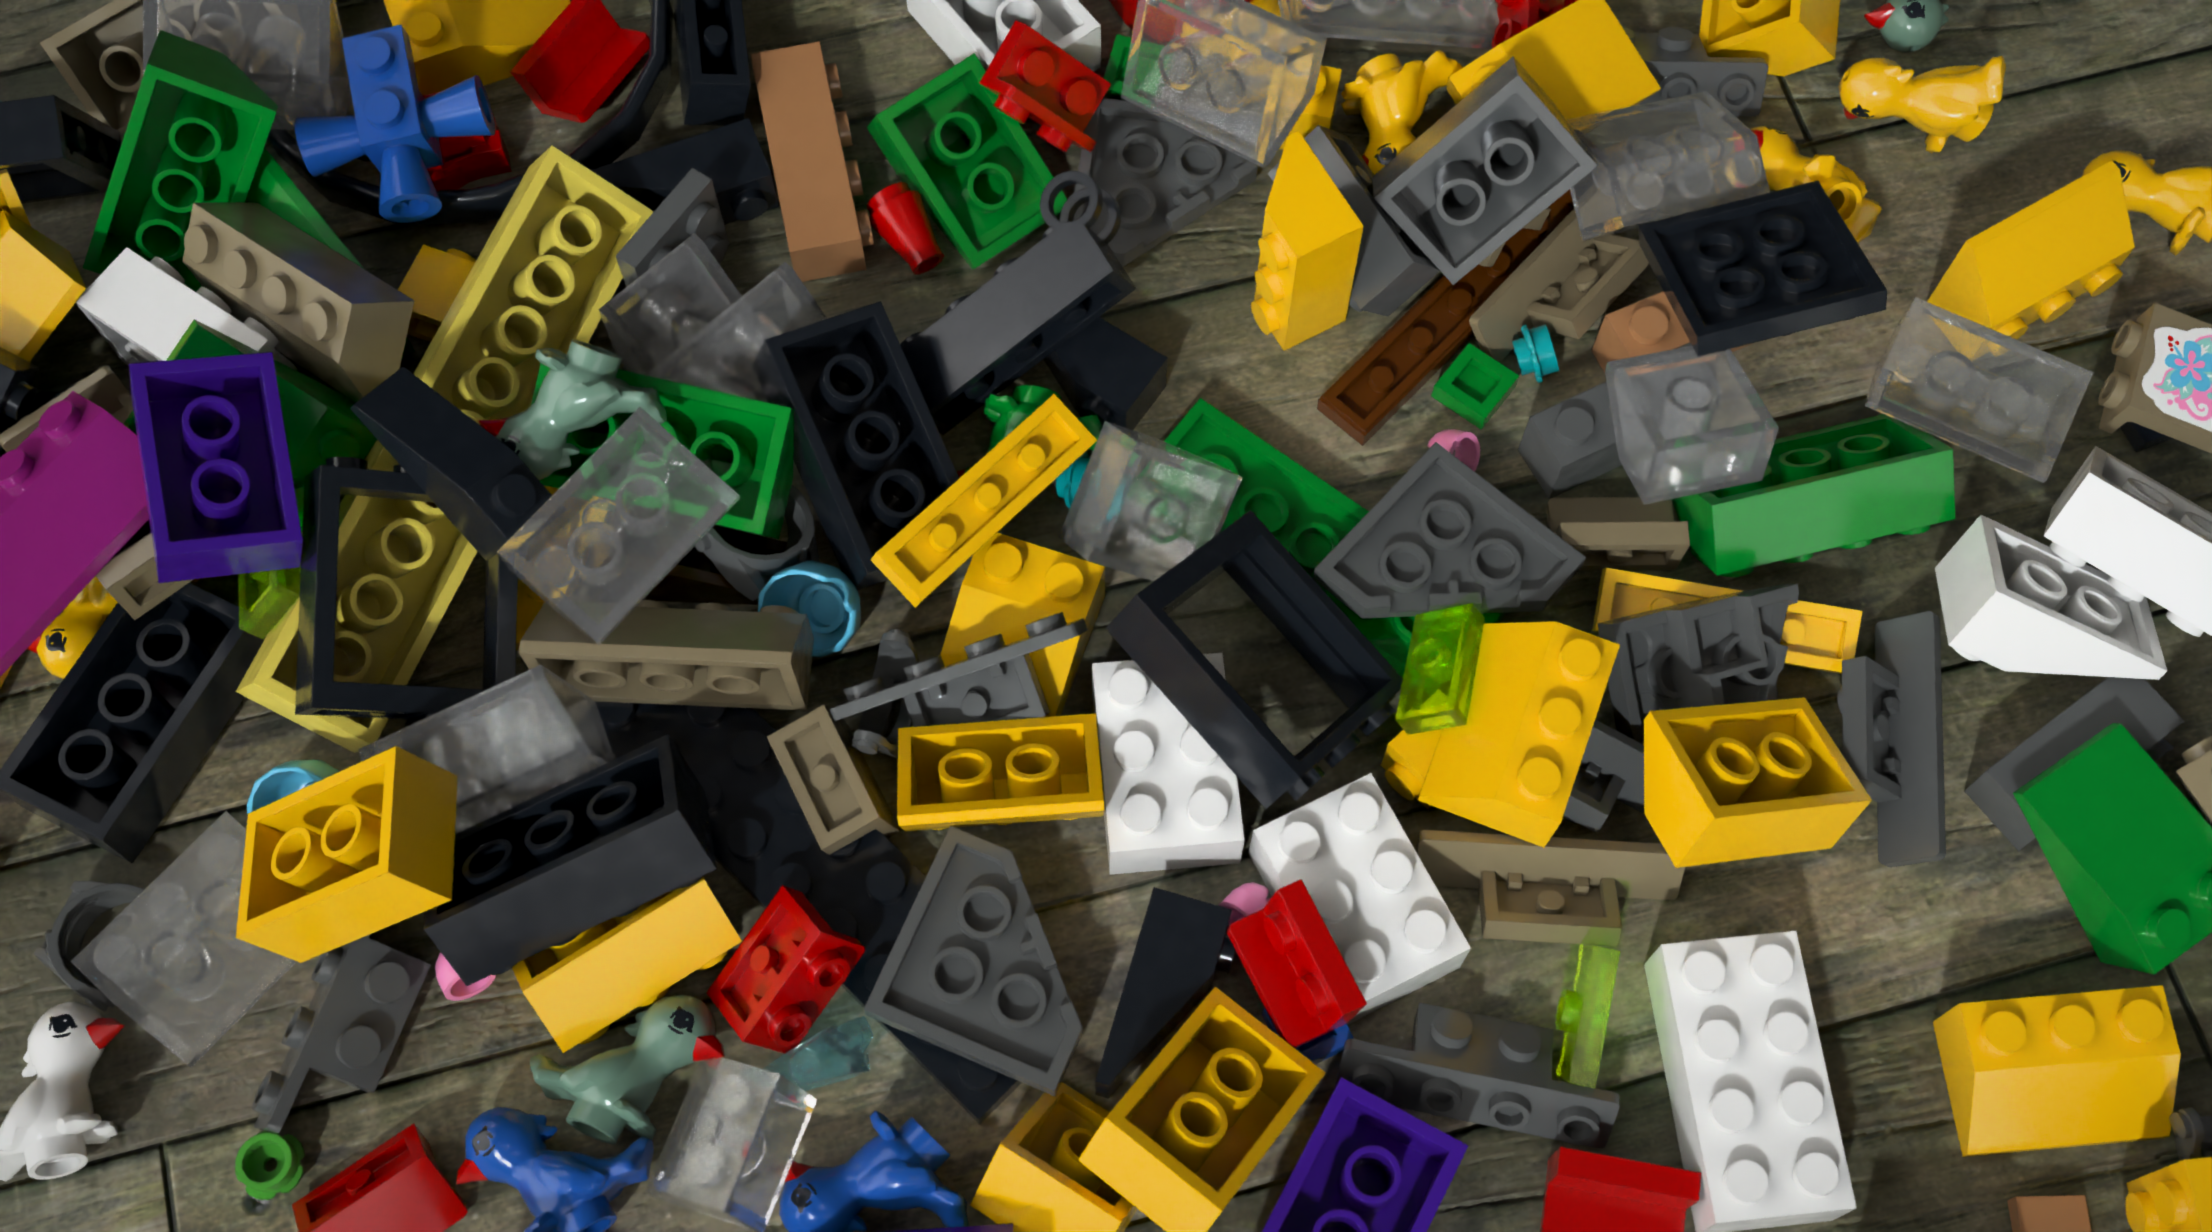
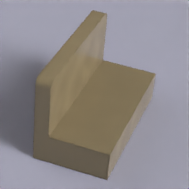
[1546,497,1690,571]
[767,704,900,855]

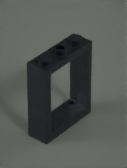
[0,95,121,204]
[295,457,519,723]
[1105,510,1407,809]

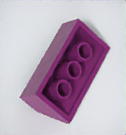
[0,391,149,677]

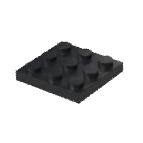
[1639,180,1887,357]

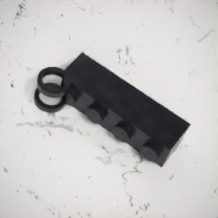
[900,171,1136,435]

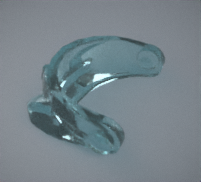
[756,1016,874,1099]

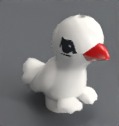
[0,1002,125,1181]

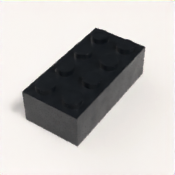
[752,301,959,591]
[0,583,269,864]
[424,734,717,986]

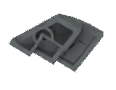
[1598,584,1799,745]

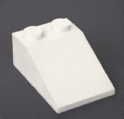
[1935,515,2168,680]

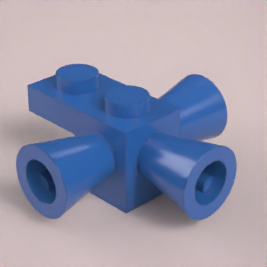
[295,24,495,223]

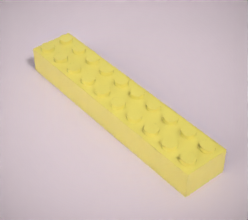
[236,145,654,753]

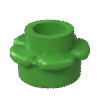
[235,1131,305,1200]

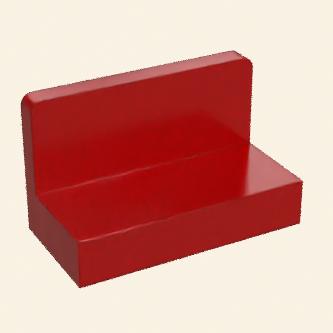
[510,0,650,123]
[292,1123,467,1232]
[1540,1147,1701,1232]

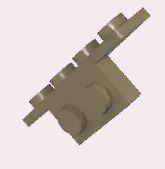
[1469,167,1649,363]
[1416,830,1686,947]

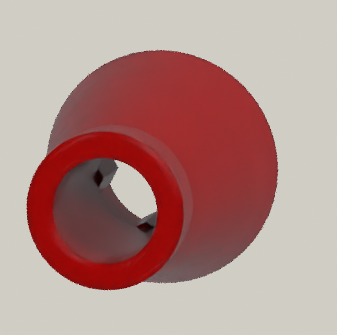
[867,182,944,275]

